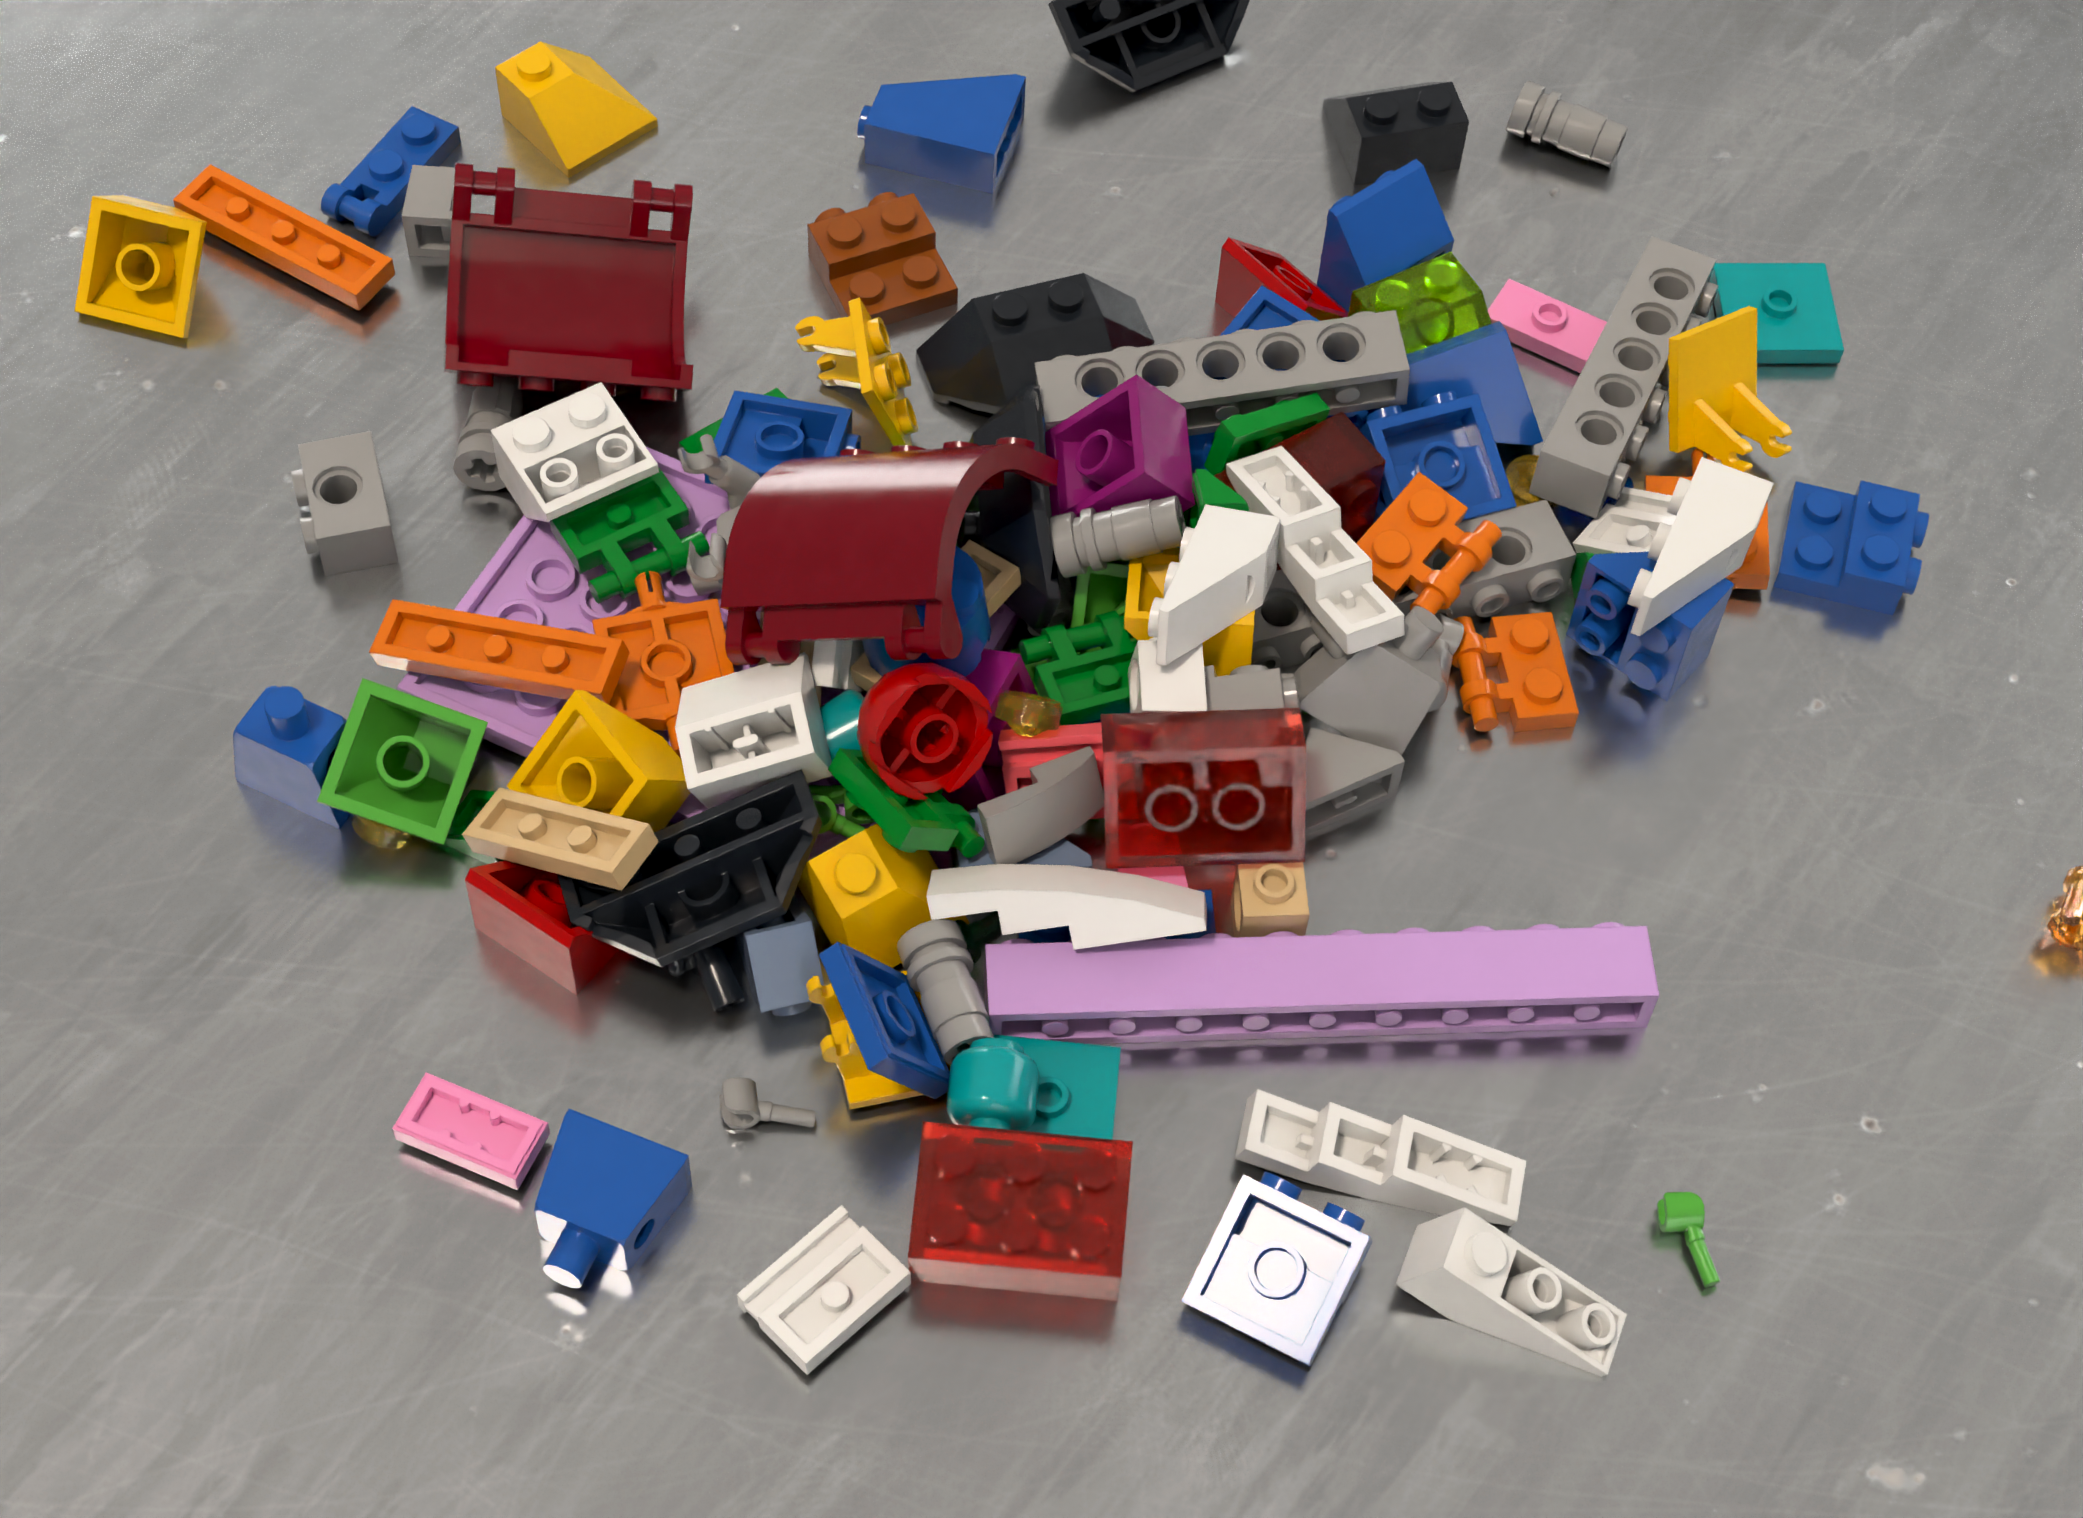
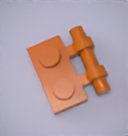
[1356,472,1502,615]
[1452,612,1579,732]

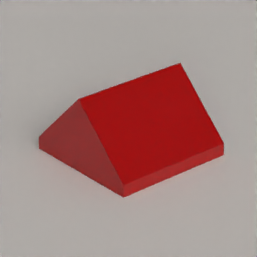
[1215,237,1352,321]
[465,860,619,995]

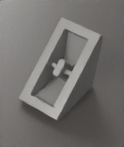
[1281,727,1405,843]

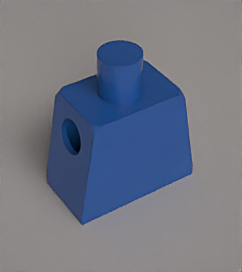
[233,685,351,830]
[534,1109,692,1288]

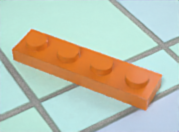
[173,164,395,311]
[369,599,630,705]

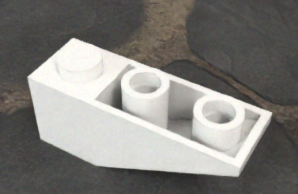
[1627,457,1774,636]
[1148,504,1280,666]
[1395,1207,1627,1377]

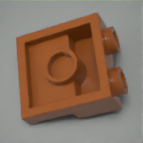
[807,192,958,326]

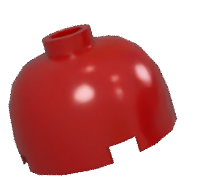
[857,662,993,800]

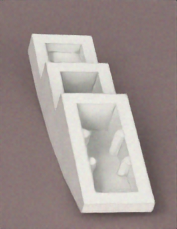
[1226,445,1405,655]
[926,864,1207,950]
[1235,1089,1526,1226]

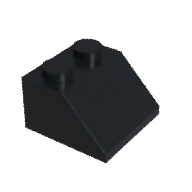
[1323,82,1469,185]

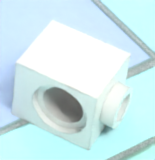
[1128,637,1207,741]

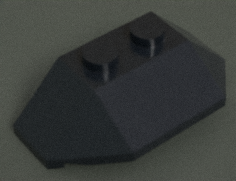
[1048,0,1250,93]
[916,273,1155,413]
[957,385,1061,630]
[557,769,823,967]

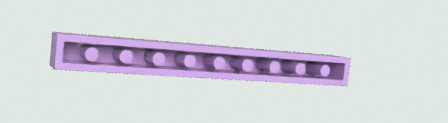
[984,922,1659,1044]

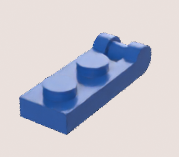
[321,106,461,237]

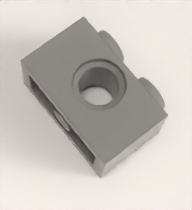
[291,431,398,576]

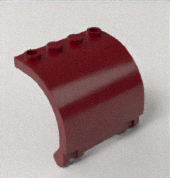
[444,163,693,402]
[720,437,1059,665]

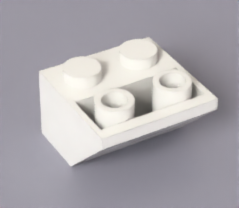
[490,382,659,522]
[675,652,833,809]

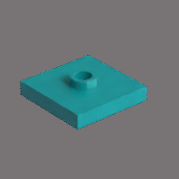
[1710,263,1844,363]
[973,1035,1121,1179]

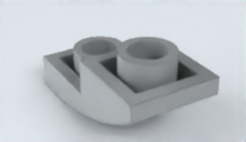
[977,746,1105,864]

